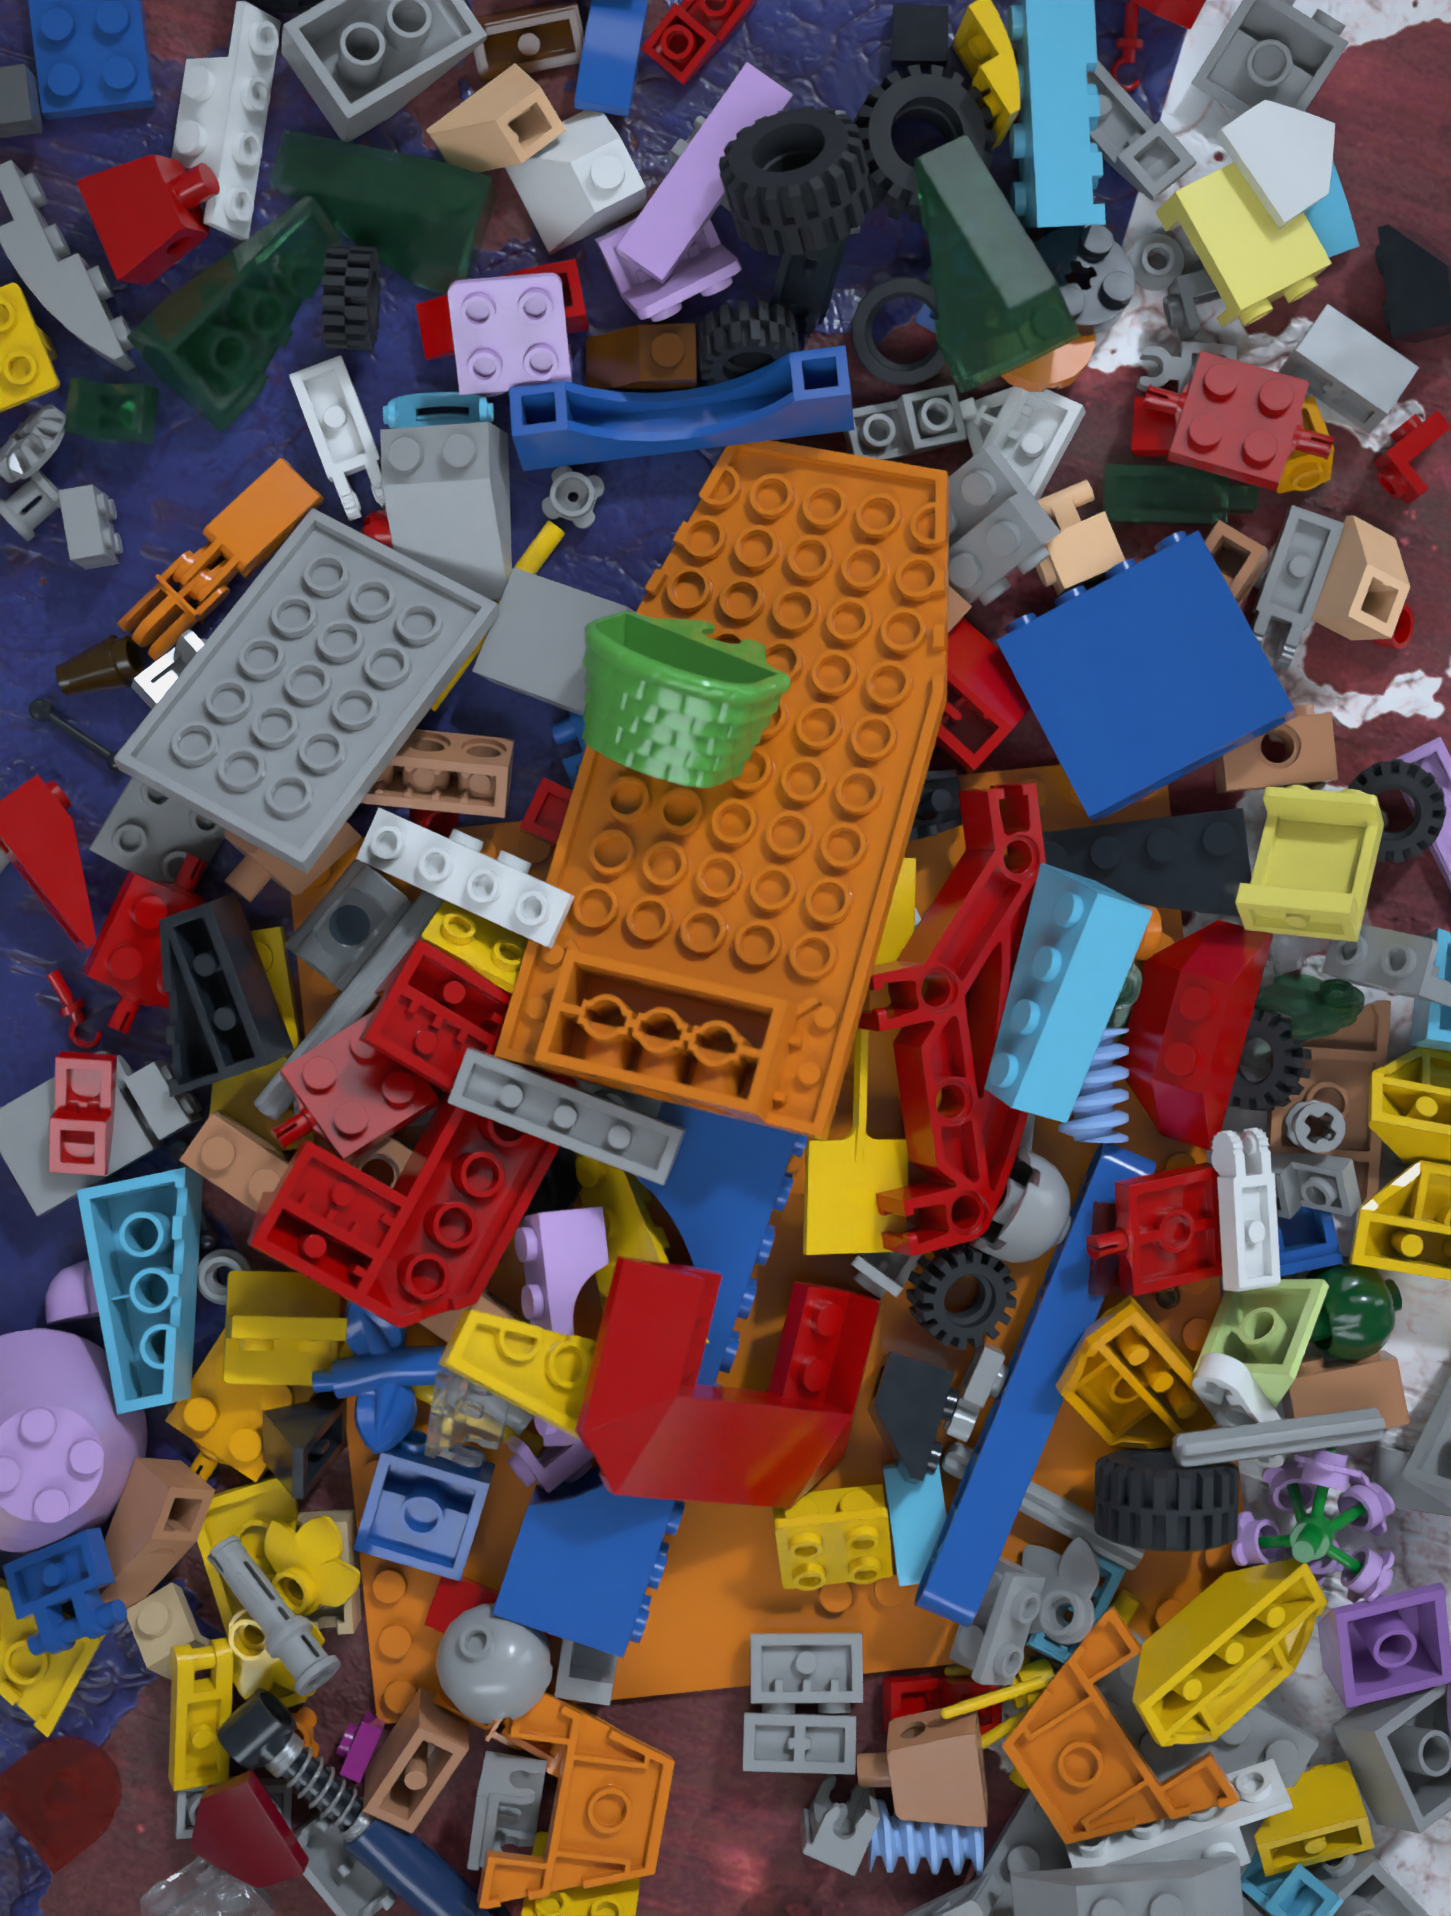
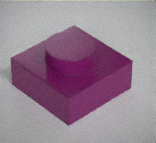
[336,1711,385,1783]

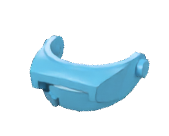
[383,392,494,429]

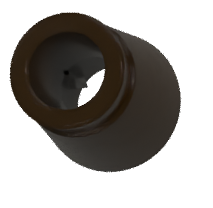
[56,634,144,696]

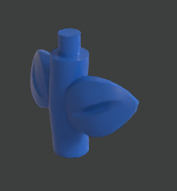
[312,1301,451,1454]

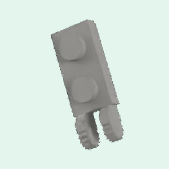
[1250,505,1345,670]

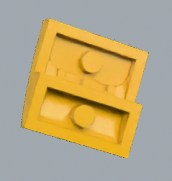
[951,0,1020,150]

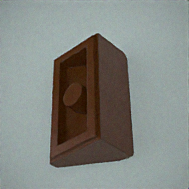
[474,0,584,83]

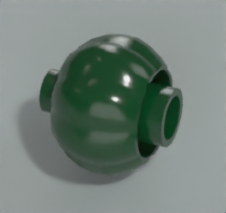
[1305,1255,1402,1362]

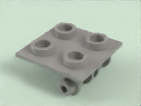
[89,777,225,883]

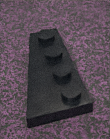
[1042,808,1251,918]

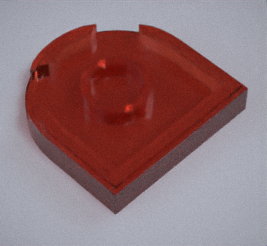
[0,1736,122,1874]

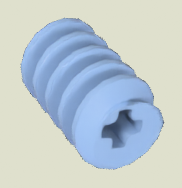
[1058,1028,1129,1143]
[868,1799,984,1876]

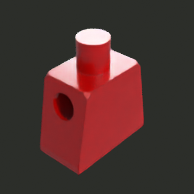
[77,155,220,285]

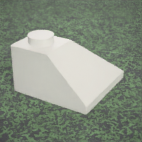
[505,110,647,255]

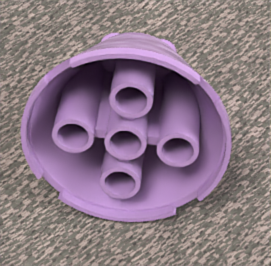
[0,1328,147,1553]

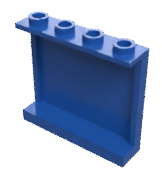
[996,531,1296,823]

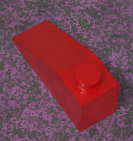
[0,774,97,953]

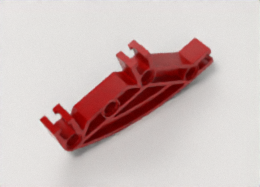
[857,783,1046,1257]

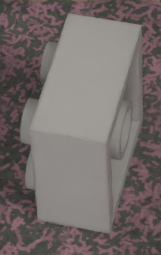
[58,484,123,570]
[123,1059,202,1140]

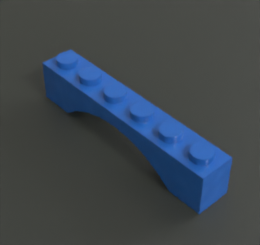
[509,345,855,471]

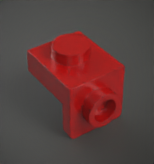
[1372,410,1451,504]

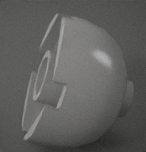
[968,1147,1071,1263]
[435,1603,553,1723]

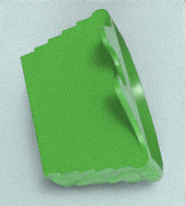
[581,611,791,788]

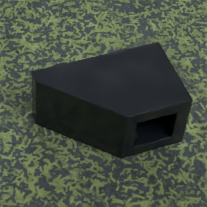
[1375,224,1451,343]
[867,1351,959,1484]

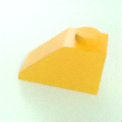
[1254,1760,1375,1877]

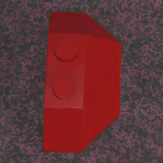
[1117,920,1273,1151]

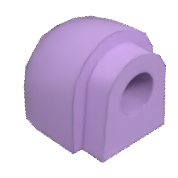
[45,1260,99,1324]

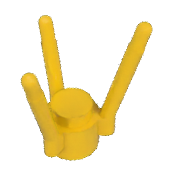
[940,1657,1055,1749]

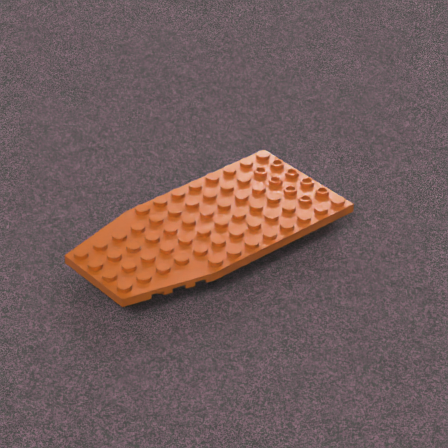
[494,440,950,1141]

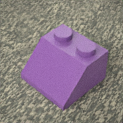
[1317,1582,1451,1708]

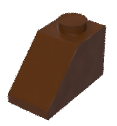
[586,323,697,393]

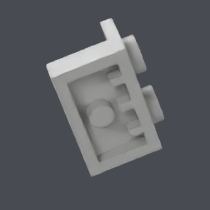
[1322,924,1451,1007]
[949,1556,1046,1685]
[750,1632,863,1714]

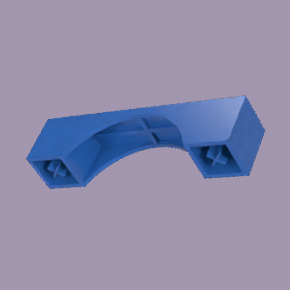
[492,1101,808,1658]

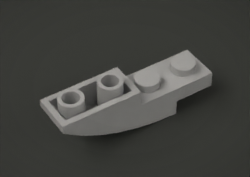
[0,160,137,371]

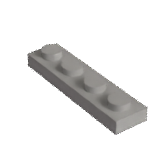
[447,1048,686,1185]

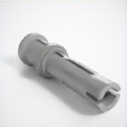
[207,1536,341,1696]

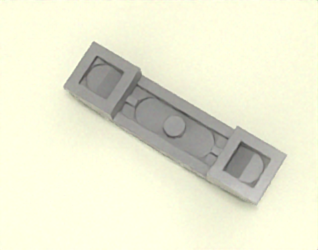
[1008,36,1197,201]

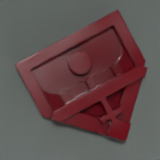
[190,1770,309,1889]

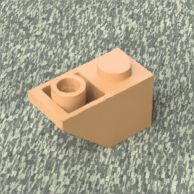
[426,63,566,177]
[1311,515,1410,641]

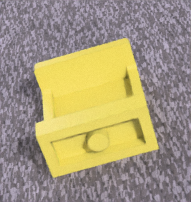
[1155,162,1332,328]
[1235,785,1384,942]

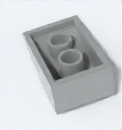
[281,0,487,145]
[380,422,512,601]
[1332,1684,1451,1834]

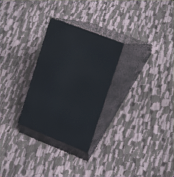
[263,1395,347,1499]

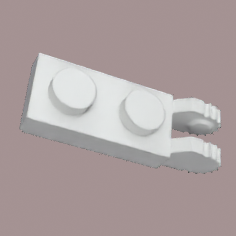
[289,355,386,521]
[1211,1127,1281,1292]

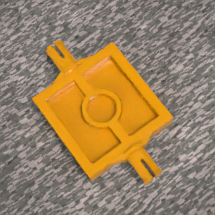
[165,1329,317,1483]

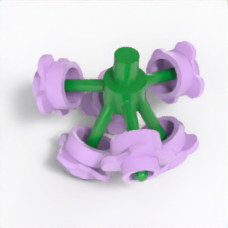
[1232,1447,1395,1603]

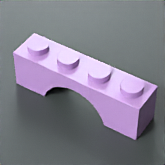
[515,1206,609,1446]

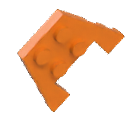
[1002,1605,1240,1844]
[477,1692,675,1909]

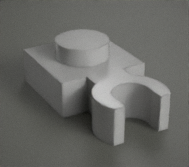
[1136,341,1238,394]
[943,1341,1009,1442]

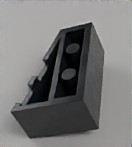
[159,892,294,1097]

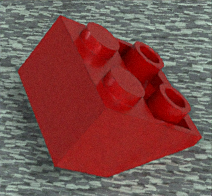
[935,617,1031,774]

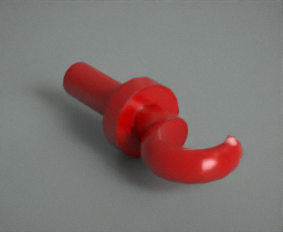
[1110,2,1144,92]
[46,969,102,1049]

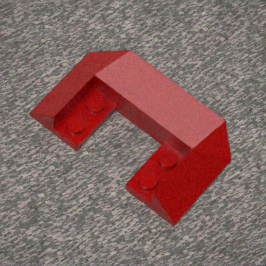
[247,939,578,1328]
[575,1256,883,1508]

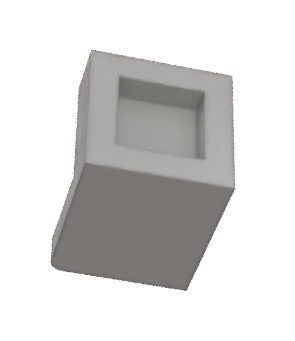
[554,1638,618,1706]

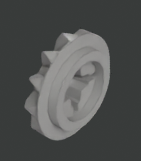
[0,404,66,483]

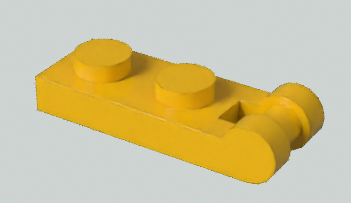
[168,1637,233,1791]

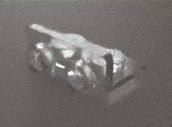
[140,1856,274,1916]

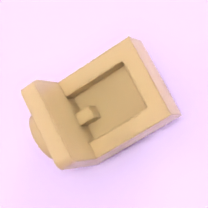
[127,1582,210,1680]

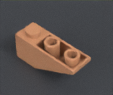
[99,1457,215,1609]

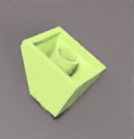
[1194,1279,1329,1409]

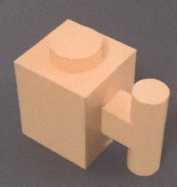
[1036,480,1125,596]

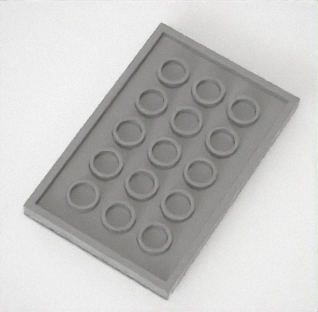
[114,508,499,874]

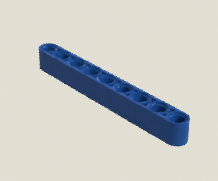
[914,1143,1156,1628]

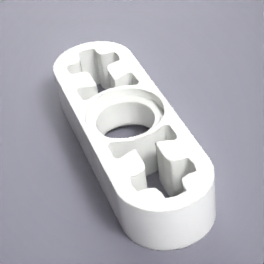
[1192,1353,1287,1468]

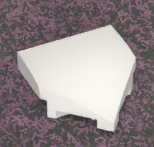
[1216,100,1335,229]
[959,386,1086,500]

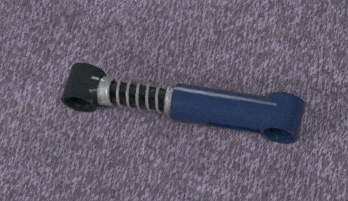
[216,1688,512,1916]

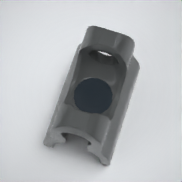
[284,858,413,991]

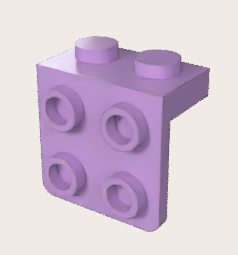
[595,218,742,322]
[448,273,573,397]

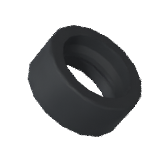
[851,276,958,385]

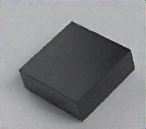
[891,5,949,68]

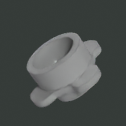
[542,466,605,529]

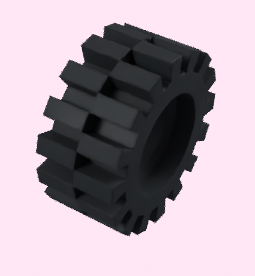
[321,245,381,351]
[697,300,799,386]
[1348,759,1446,863]
[1228,1009,1312,1111]
[906,1242,1017,1350]

